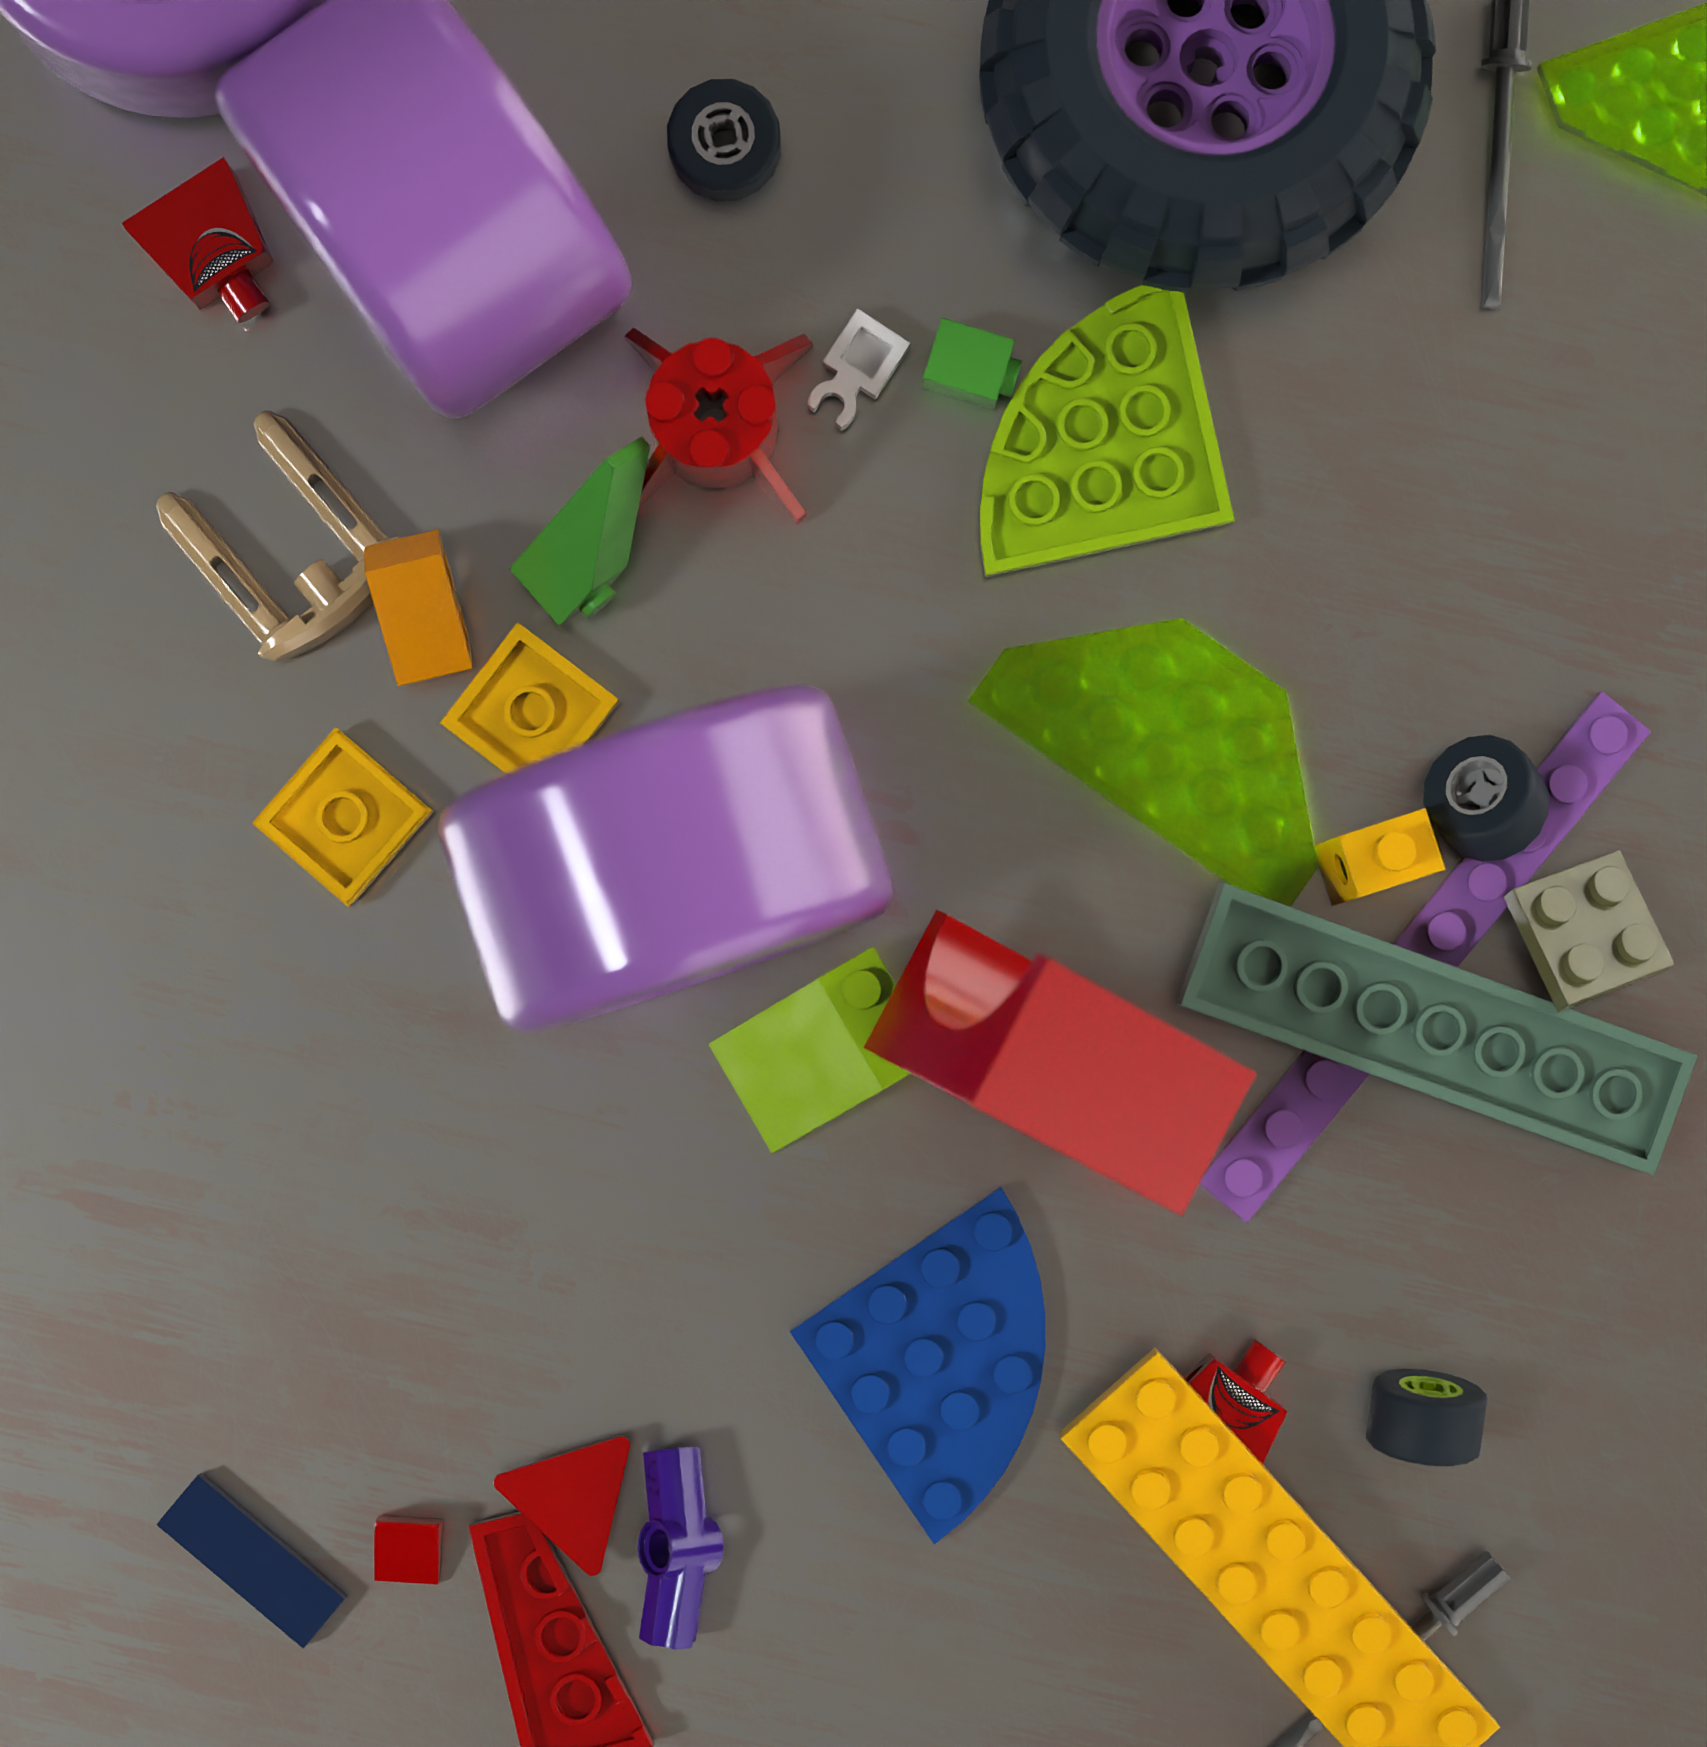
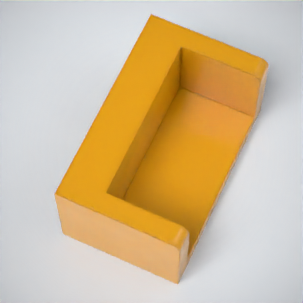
[364,529,473,686]

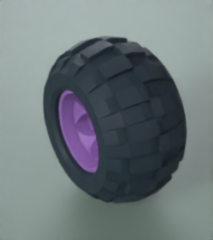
[979,0,1436,293]

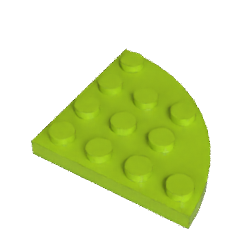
[979,285,1235,578]

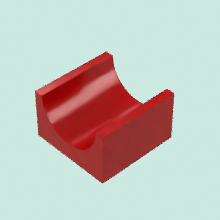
[864,909,1257,1216]

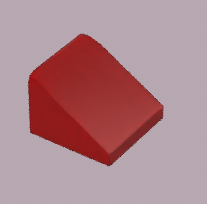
[374,1516,443,1585]

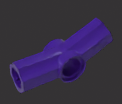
[638,1447,724,1650]

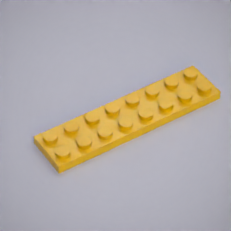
[1059,1347,1501,1747]

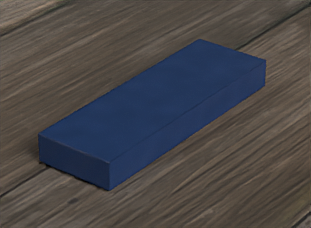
[156,1473,347,1648]

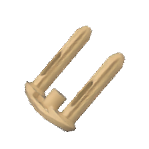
[156,411,400,662]

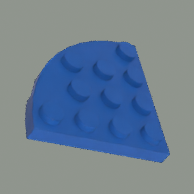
[790,1186,1045,1544]

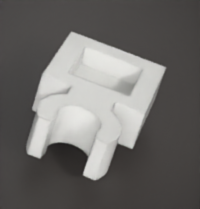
[808,308,911,431]

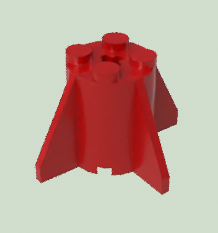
[625,327,813,524]

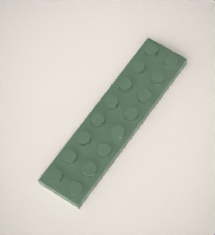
[1176,882,1698,1176]

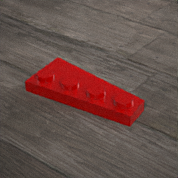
[468,1511,654,1747]

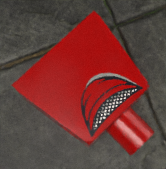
[122,157,274,323]
[1184,1339,1287,1464]

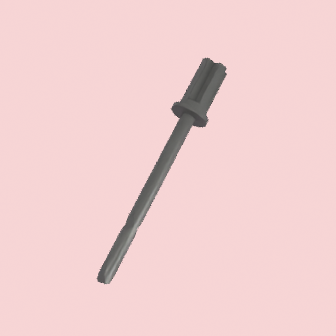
[1481,0,1532,309]
[1272,1551,1511,1747]

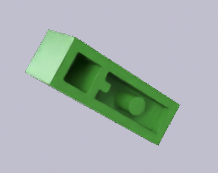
[509,436,650,626]

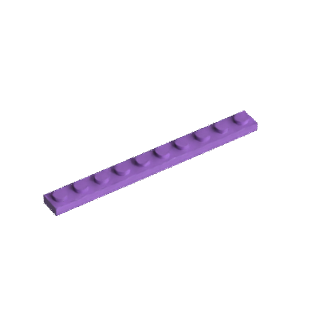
[1199,691,1652,1223]

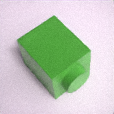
[922,318,1022,410]

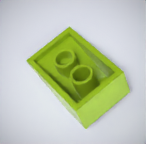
[708,946,911,1154]

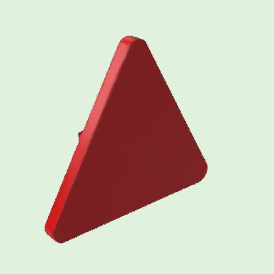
[493,1436,630,1576]

